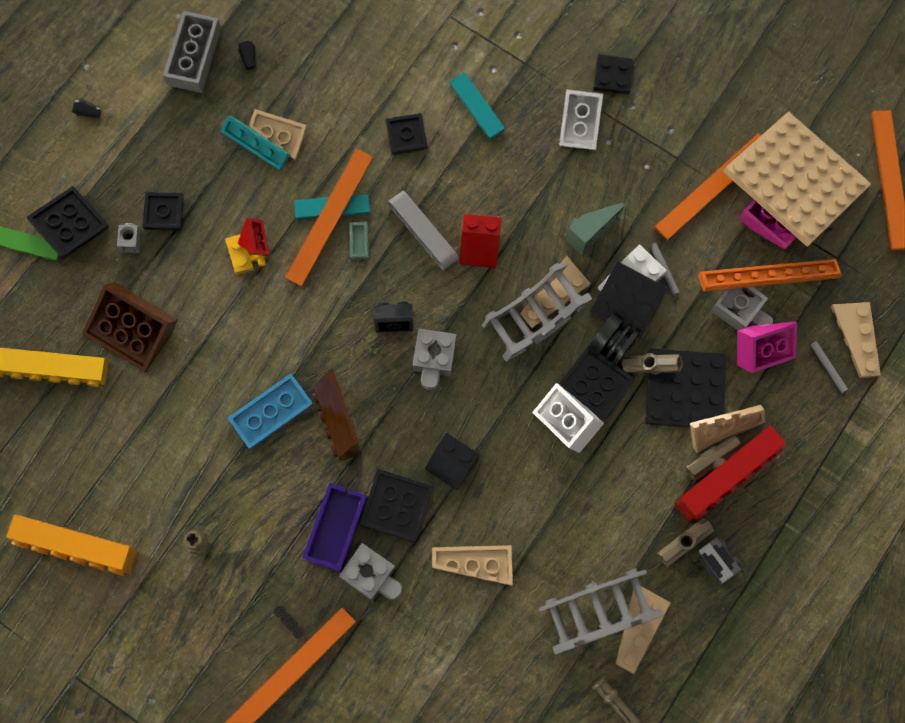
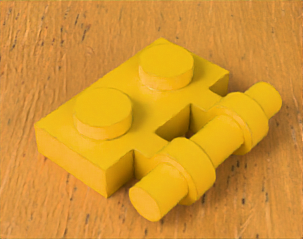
[225,234,266,275]

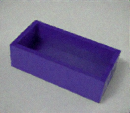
[302,483,368,573]

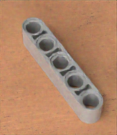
[388,191,459,270]

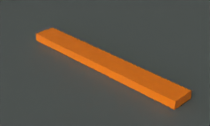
[871,110,905,251]
[654,133,761,241]
[285,149,373,287]
[698,259,842,292]
[225,608,356,723]

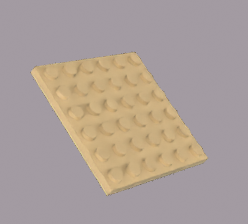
[723,111,871,247]

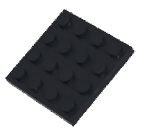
[646,348,726,428]

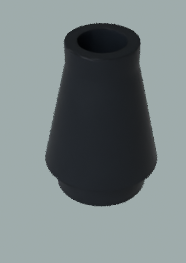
[237,41,256,70]
[72,98,101,118]

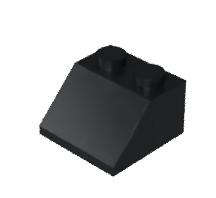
[374,302,413,333]
[425,433,479,490]

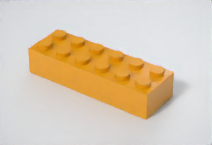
[6,514,138,576]

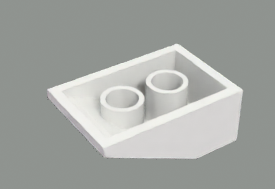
[559,90,603,150]
[597,244,667,292]
[532,383,604,453]

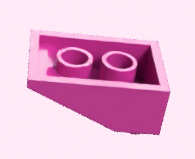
[738,200,796,249]
[737,322,797,373]

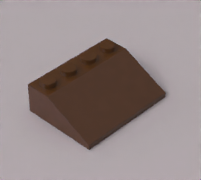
[82,282,178,372]
[312,369,362,462]

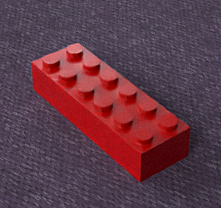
[674,425,786,522]

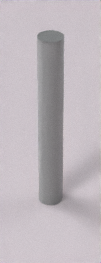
[650,243,680,296]
[810,341,848,393]

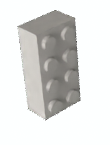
[163,11,221,93]

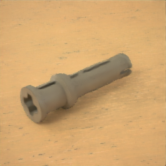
[591,675,641,723]

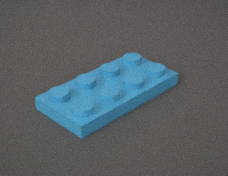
[227,373,314,450]

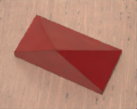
[237,218,269,256]

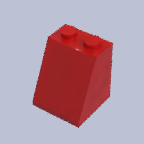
[459,214,502,268]

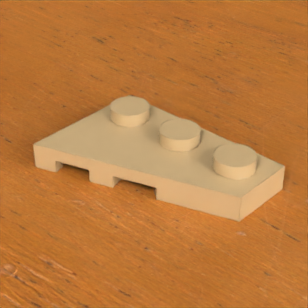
[249,109,308,161]

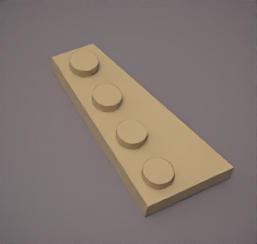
[520,256,590,330]
[831,302,881,378]
[690,405,765,453]
[432,545,513,586]
[615,586,670,674]

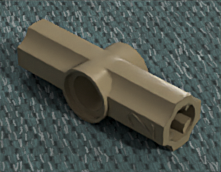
[622,353,683,375]
[685,435,743,481]
[657,517,714,567]
[183,531,211,556]

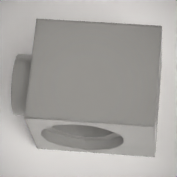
[117,223,141,253]

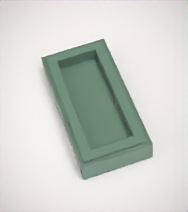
[349,222,369,260]

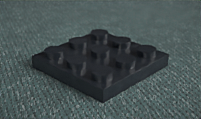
[27,186,109,260]
[590,261,668,338]
[559,345,635,422]
[359,469,434,543]

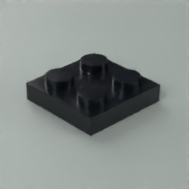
[593,54,634,95]
[385,113,428,155]
[143,192,184,231]

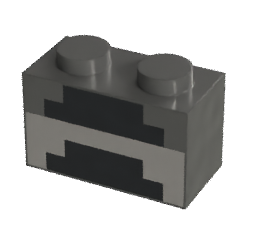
[695,537,741,585]

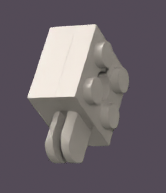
[711,287,773,330]
[413,328,457,390]
[339,543,402,601]

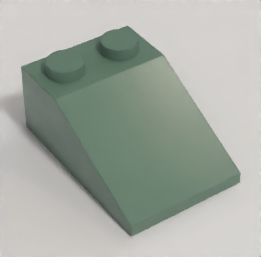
[566,203,625,255]

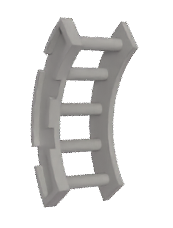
[482,261,592,362]
[539,569,663,654]

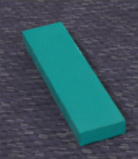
[449,72,505,140]
[220,115,290,170]
[294,194,370,220]

